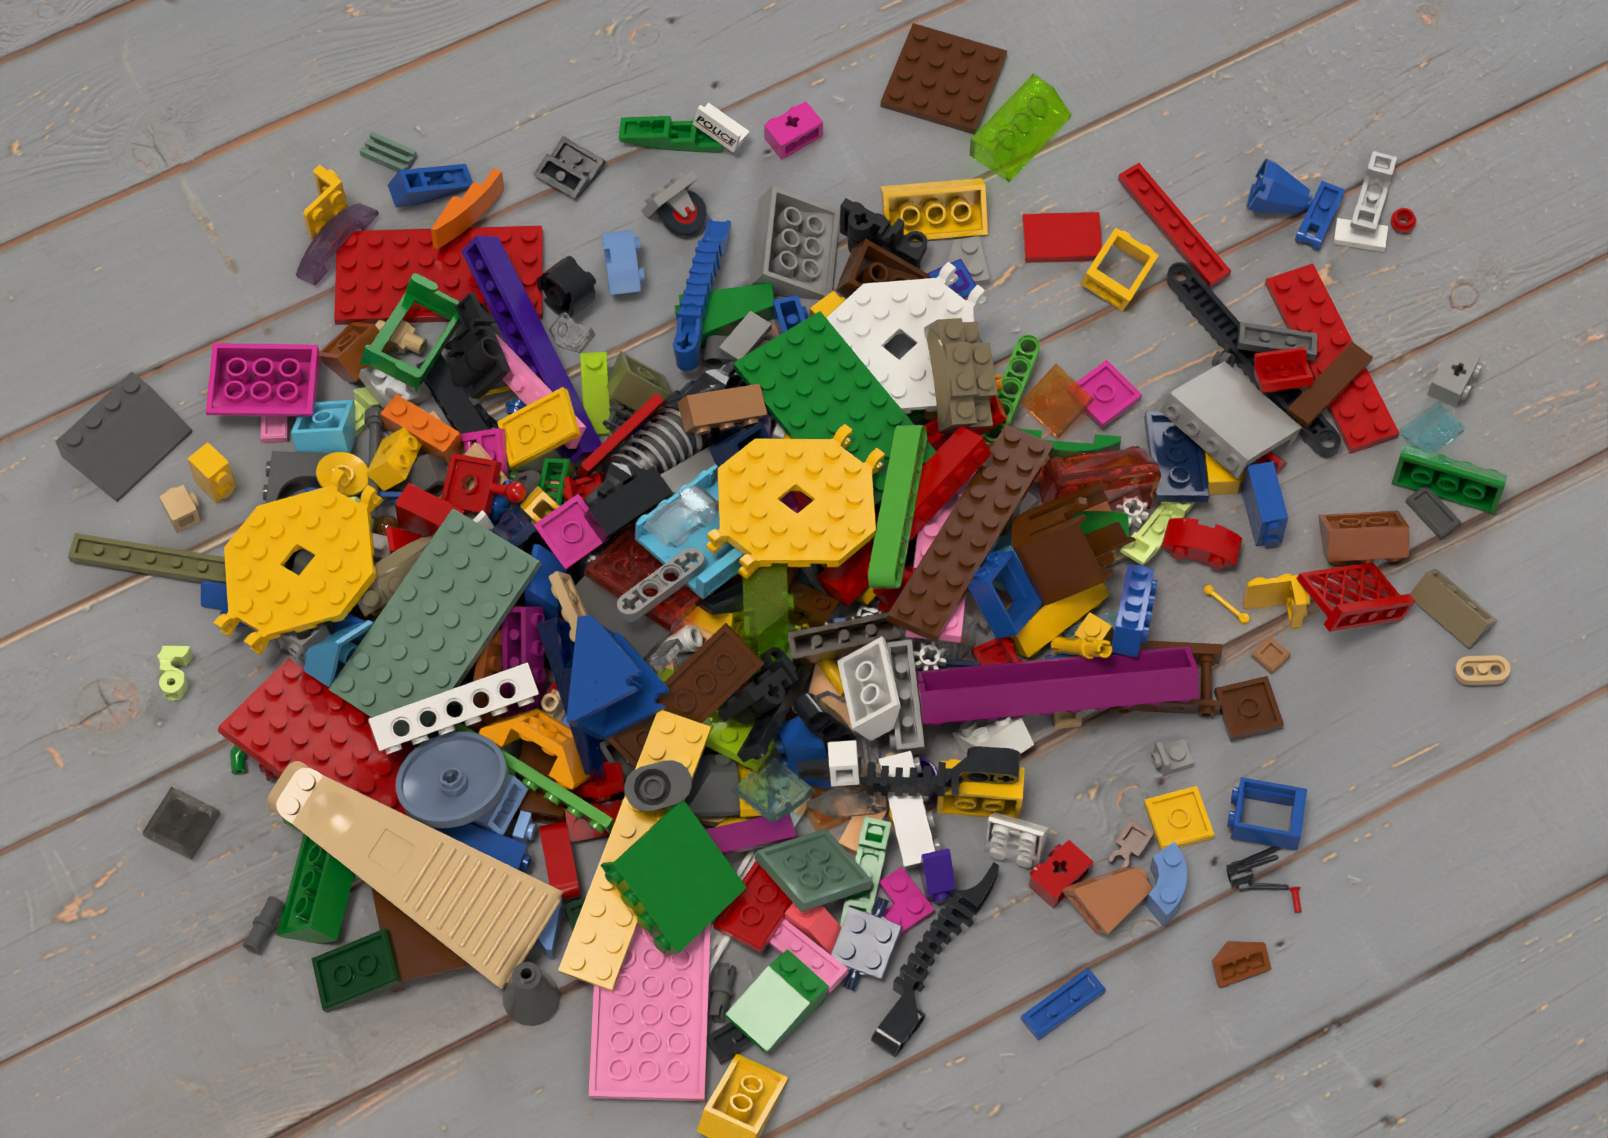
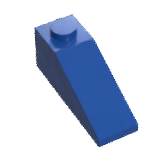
[388,164,473,207]

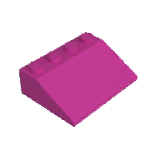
[206,343,321,417]

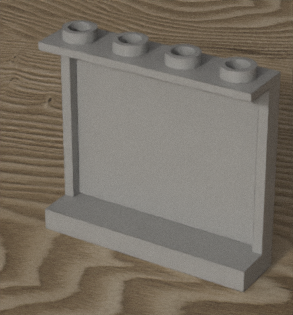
[1160,361,1302,479]

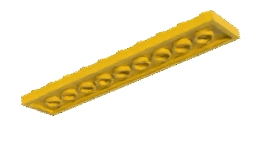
[558,710,712,992]

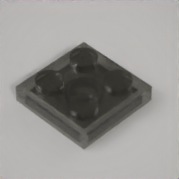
[142,787,221,860]

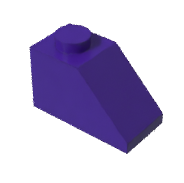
[919,849,956,904]

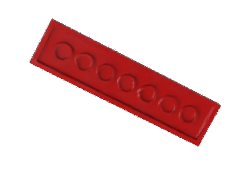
[1265,264,1399,454]

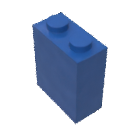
[1241,462,1288,547]

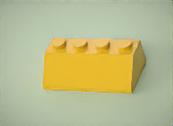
[880,178,988,241]
[1006,583,1110,658]

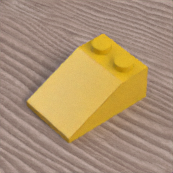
[697,1053,788,1138]

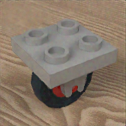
[641,170,707,236]

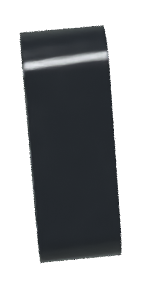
[794,693,856,744]

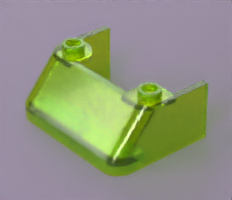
[742,563,794,677]

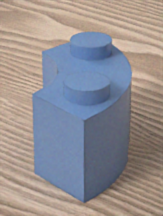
[602,230,645,295]
[1146,841,1187,927]

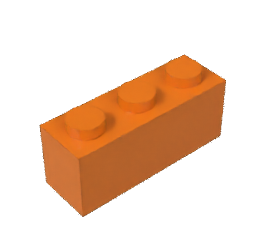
[380,394,464,467]

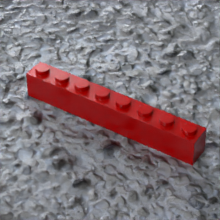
[817,425,992,606]

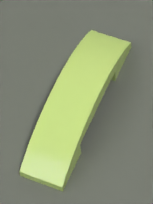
[1120,502,1195,565]

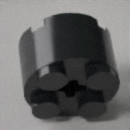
[537,256,596,318]

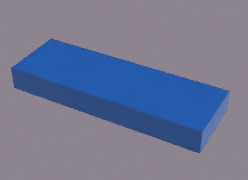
[1021,968,1106,1041]

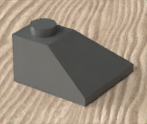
[685,753,740,817]

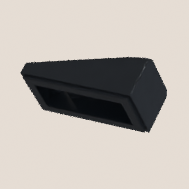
[698,581,761,615]

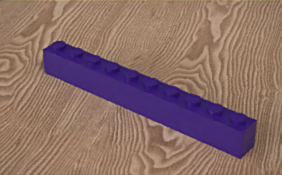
[461,236,601,467]

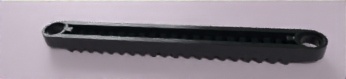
[1166,262,1341,457]

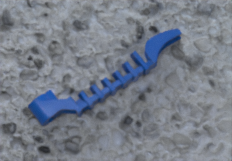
[673,219,731,371]

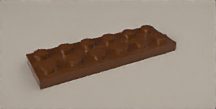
[607,623,765,768]

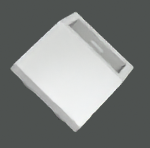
[952,716,1034,754]

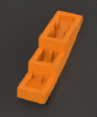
[431,168,504,249]

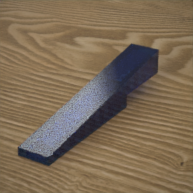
[537,617,605,778]

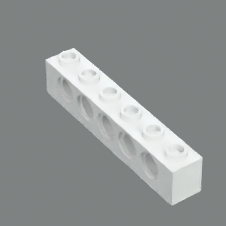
[368,663,539,755]

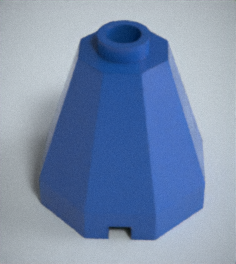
[1246,158,1312,214]

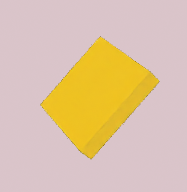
[1144,786,1215,851]

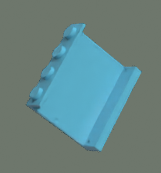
[635,464,744,599]

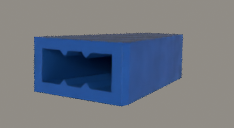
[431,823,531,872]

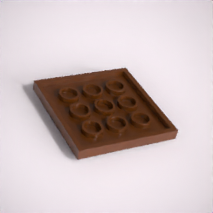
[880,23,1007,135]

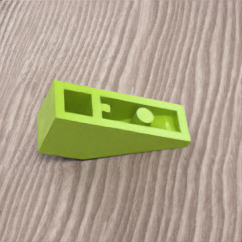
[580,352,611,437]

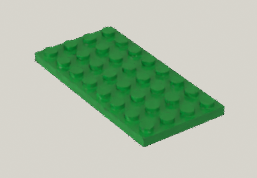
[733,311,936,510]

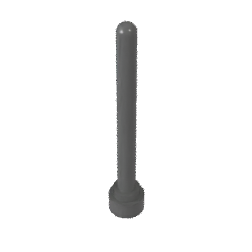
[364,407,384,519]

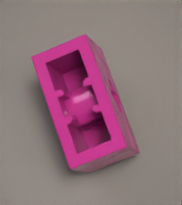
[764,101,823,160]

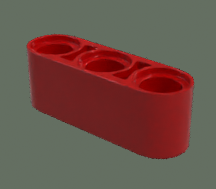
[539,821,581,900]

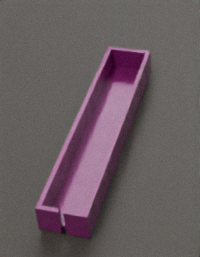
[916,646,1199,726]

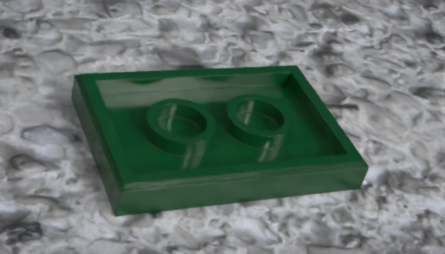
[311,928,402,1013]

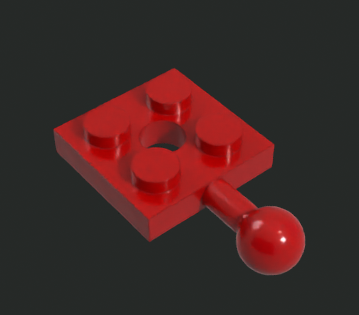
[441,453,526,515]

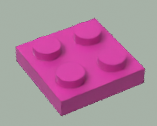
[1067,360,1142,429]
[534,494,610,570]

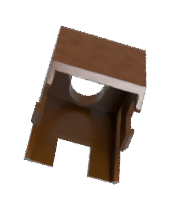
[1012,482,1136,605]

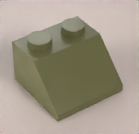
[607,351,671,419]

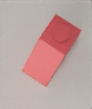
[785,903,841,955]

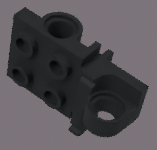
[840,198,927,269]
[445,292,511,399]
[718,647,799,725]

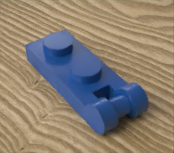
[1295,181,1346,250]

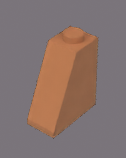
[1062,867,1153,934]

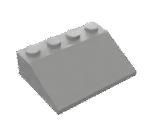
[749,186,840,300]

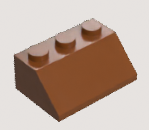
[1319,510,1409,565]

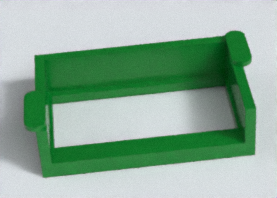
[360,273,461,392]

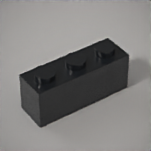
[584,466,673,543]

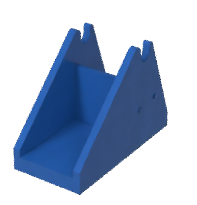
[566,615,669,740]

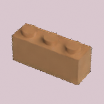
[677,384,767,435]

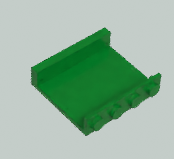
[600,800,747,954]

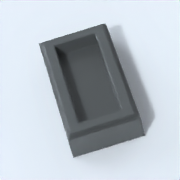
[1405,485,1461,540]

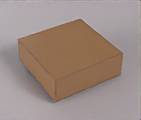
[1251,636,1291,675]

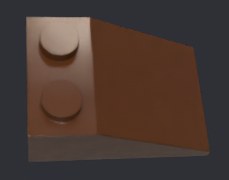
[835,239,929,298]

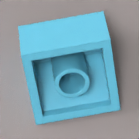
[291,400,355,453]

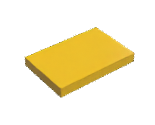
[497,387,581,470]

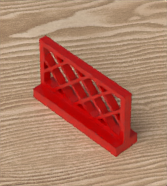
[1296,562,1416,632]

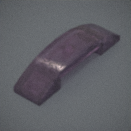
[296,203,379,286]

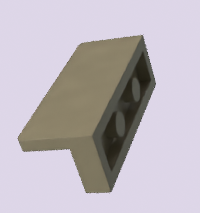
[1410,569,1497,647]

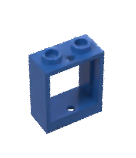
[968,550,1042,638]
[1227,777,1307,850]

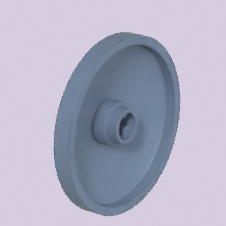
[396,732,508,828]

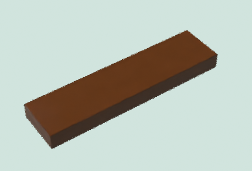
[1286,342,1373,428]

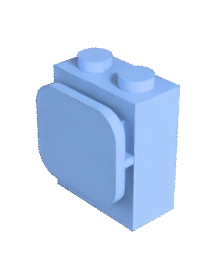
[470,774,529,835]

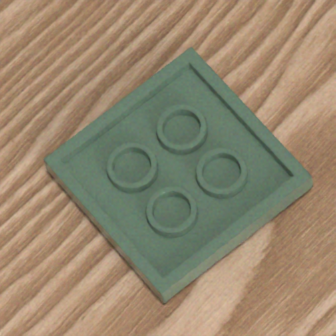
[755,828,873,912]

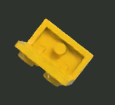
[303,164,349,240]
[1242,574,1310,629]

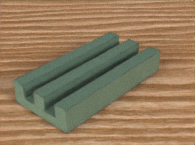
[360,132,417,172]

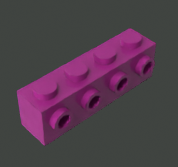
[502,607,546,717]

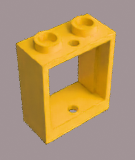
[1079,227,1159,312]

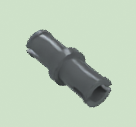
[243,896,285,954]
[708,963,736,1022]

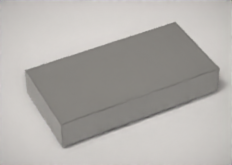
[719,311,771,362]

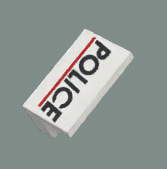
[693,103,749,153]

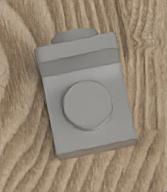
[1151,739,1195,776]

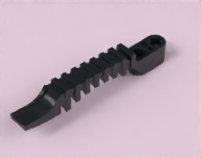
[797,746,1021,797]
[871,862,999,1057]

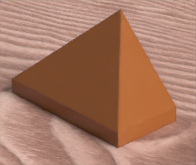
[1212,941,1271,988]

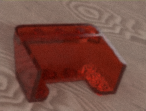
[1038,446,1161,510]

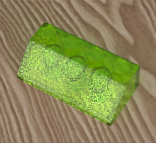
[969,73,1072,182]

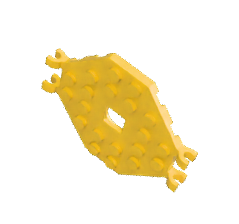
[706,424,885,579]
[213,468,383,656]

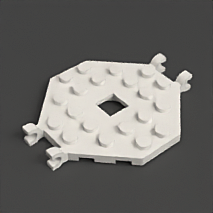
[827,262,988,413]

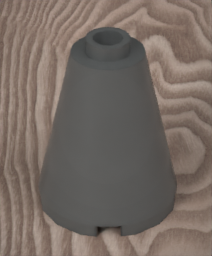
[502,962,560,1026]

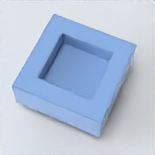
[512,810,536,844]

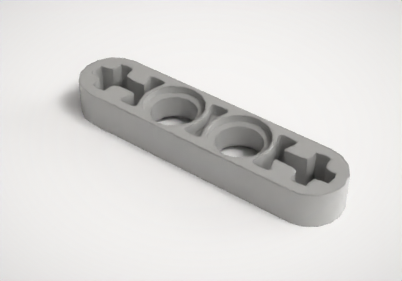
[617,548,704,622]

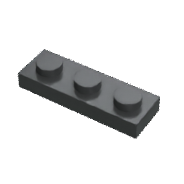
[1237,322,1317,361]

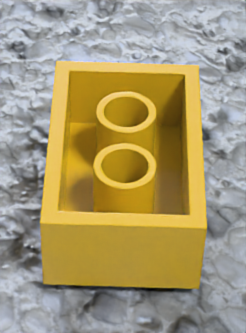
[937,759,1025,819]

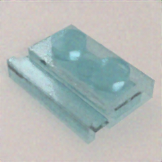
[1399,401,1465,453]

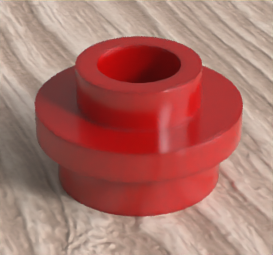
[1390,208,1416,233]

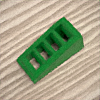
[539,458,575,506]

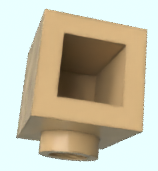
[159,485,201,533]

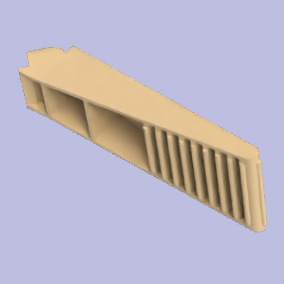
[267,761,563,989]

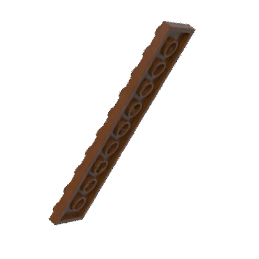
[887,424,1054,643]

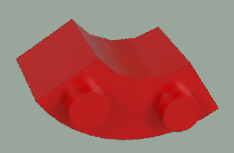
[1161,518,1243,570]

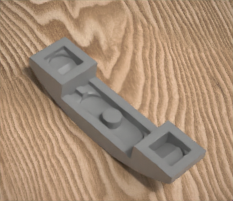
[1350,151,1397,233]

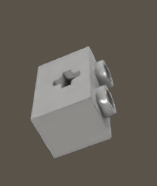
[1427,342,1482,408]

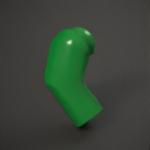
[230,745,246,775]

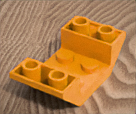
[479,708,595,789]

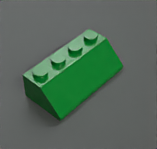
[1391,444,1507,515]
[277,834,355,944]

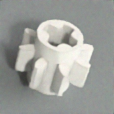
[1115,496,1149,529]
[913,642,946,671]

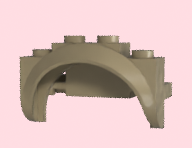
[924,318,998,434]
[352,534,435,624]

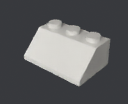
[837,636,901,741]

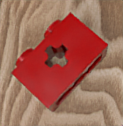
[1029,840,1094,909]

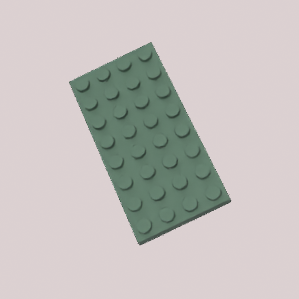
[328,508,542,747]

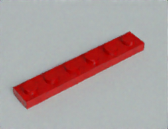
[1118,163,1231,288]

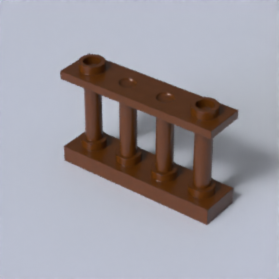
[1109,639,1222,718]

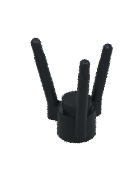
[1226,846,1289,891]

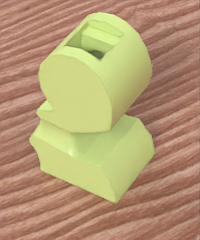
[157,646,193,701]

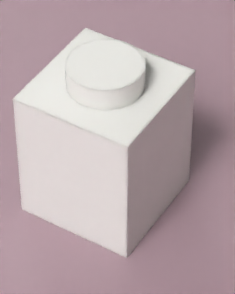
[828,740,859,787]

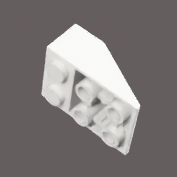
[984,812,1048,868]

